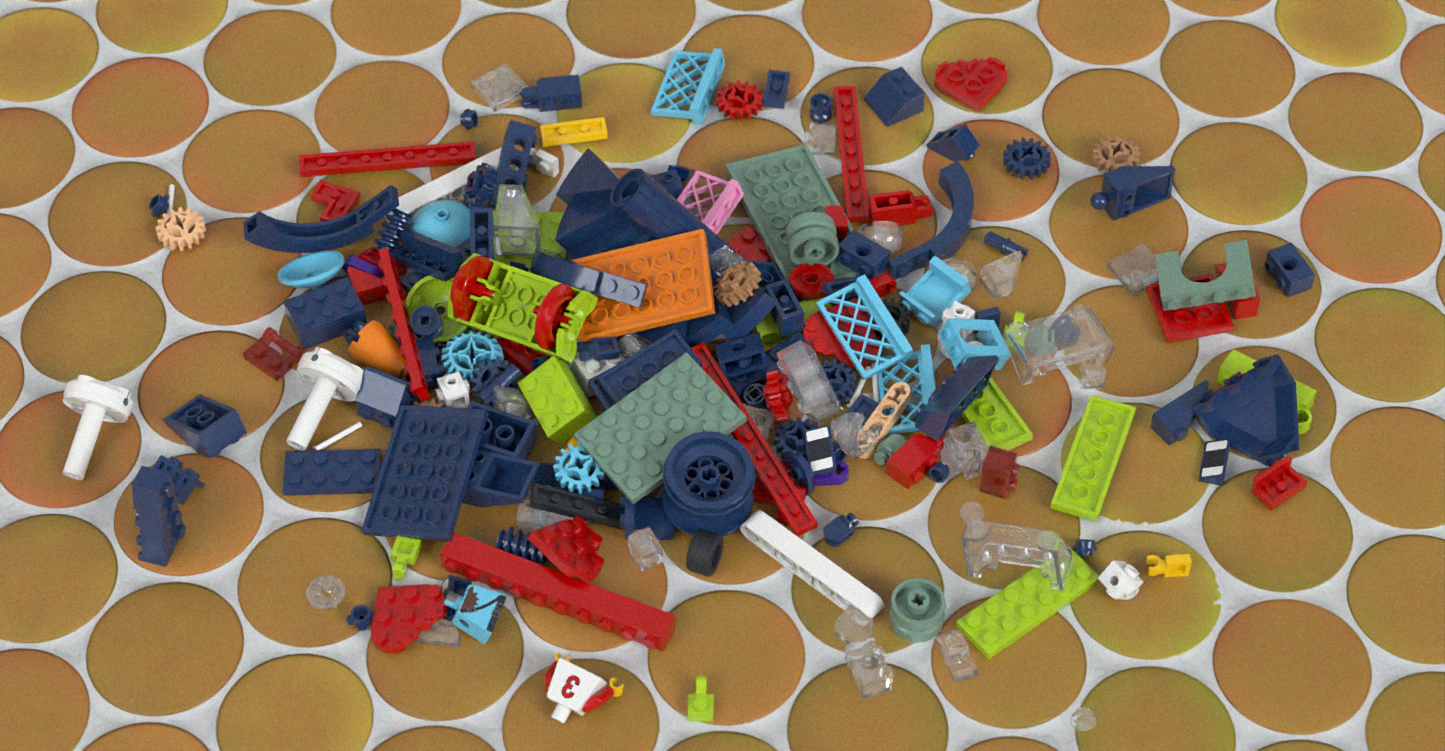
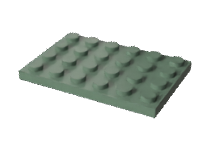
[573,352,747,504]

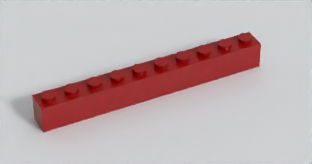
[440,532,676,652]

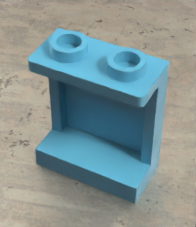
[899,256,971,329]

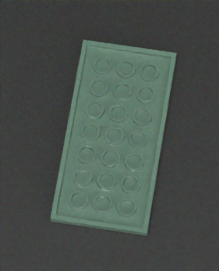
[725,144,859,296]

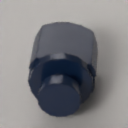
[823,513,859,547]

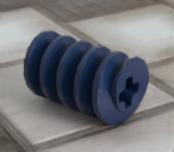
[372,208,414,253]
[496,527,547,566]

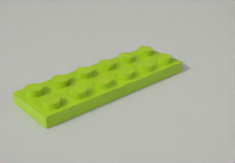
[1050,394,1136,522]
[956,545,1100,660]

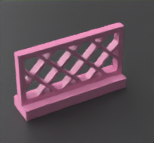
[677,170,744,235]

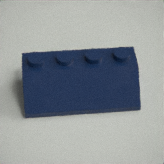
[914,355,999,442]

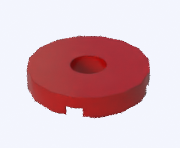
[789,263,834,300]

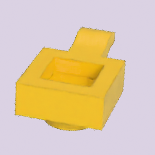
[1146,553,1192,577]

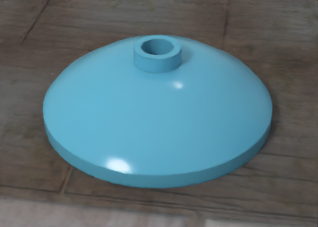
[410,200,470,247]
[277,251,344,289]

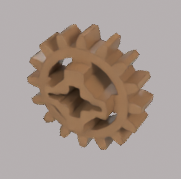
[1092,135,1140,173]
[713,260,762,307]

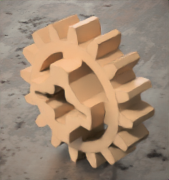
[156,207,206,251]

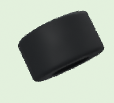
[686,529,724,577]

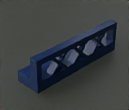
[391,229,464,282]

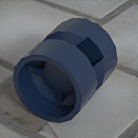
[410,306,444,340]

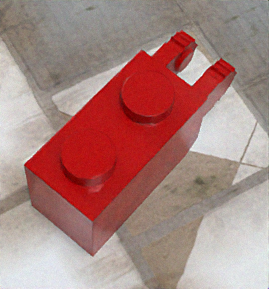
[868,190,934,229]
[886,434,945,489]

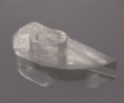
[414,619,461,648]

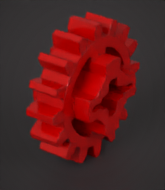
[716,80,763,121]
[763,369,793,421]

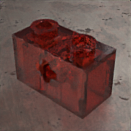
[980,445,1020,500]

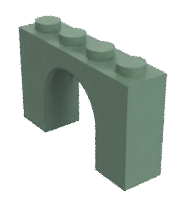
[1155,240,1256,311]

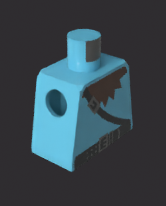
[444,585,507,644]

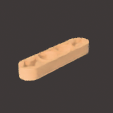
[852,382,912,459]

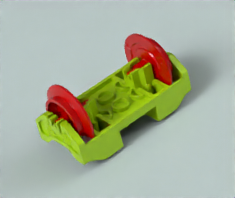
[448,253,599,363]

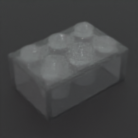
[776,340,843,423]

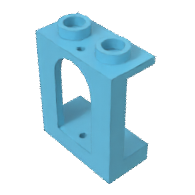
[938,318,1011,370]

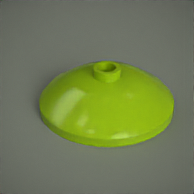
[406,276,468,342]

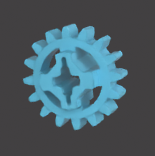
[553,443,605,494]

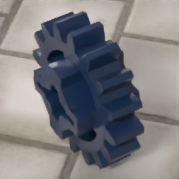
[1003,138,1051,180]
[463,162,498,208]
[469,357,520,408]
[805,359,856,406]
[774,417,818,460]

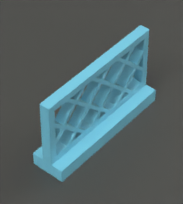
[651,48,725,125]
[816,274,913,380]
[877,344,936,435]

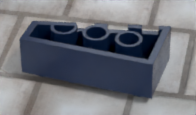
[132,466,186,567]

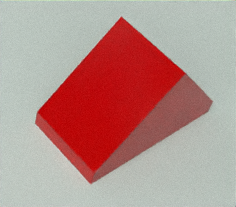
[347,266,389,306]

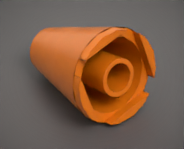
[348,320,408,379]

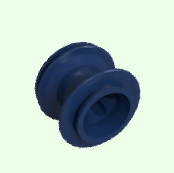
[662,431,755,537]

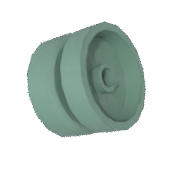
[786,212,839,266]
[890,578,946,643]

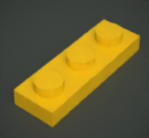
[540,117,608,147]

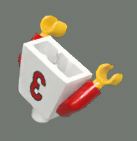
[544,653,624,724]

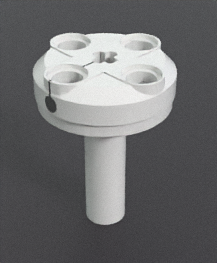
[286,347,364,451]
[62,375,134,480]

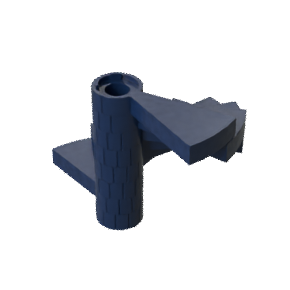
[555,148,777,348]

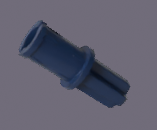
[984,231,1028,262]
[479,364,522,404]

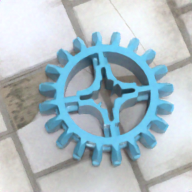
[441,330,504,388]

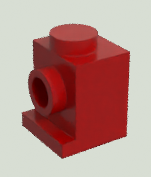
[825,205,848,241]

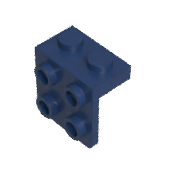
[620,493,674,540]

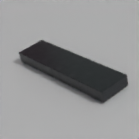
[529,483,625,530]

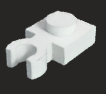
[530,148,559,178]

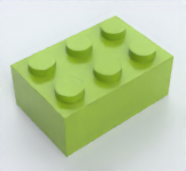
[518,356,597,444]

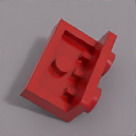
[1251,455,1307,511]

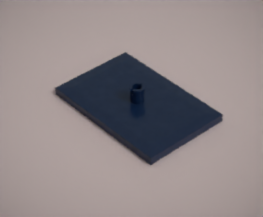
[361,405,489,541]

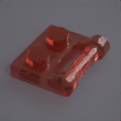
[243,327,305,381]

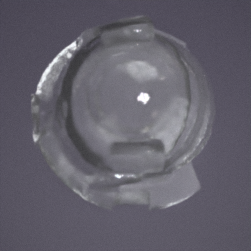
[830,412,881,457]

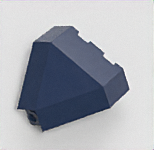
[1192,354,1299,467]

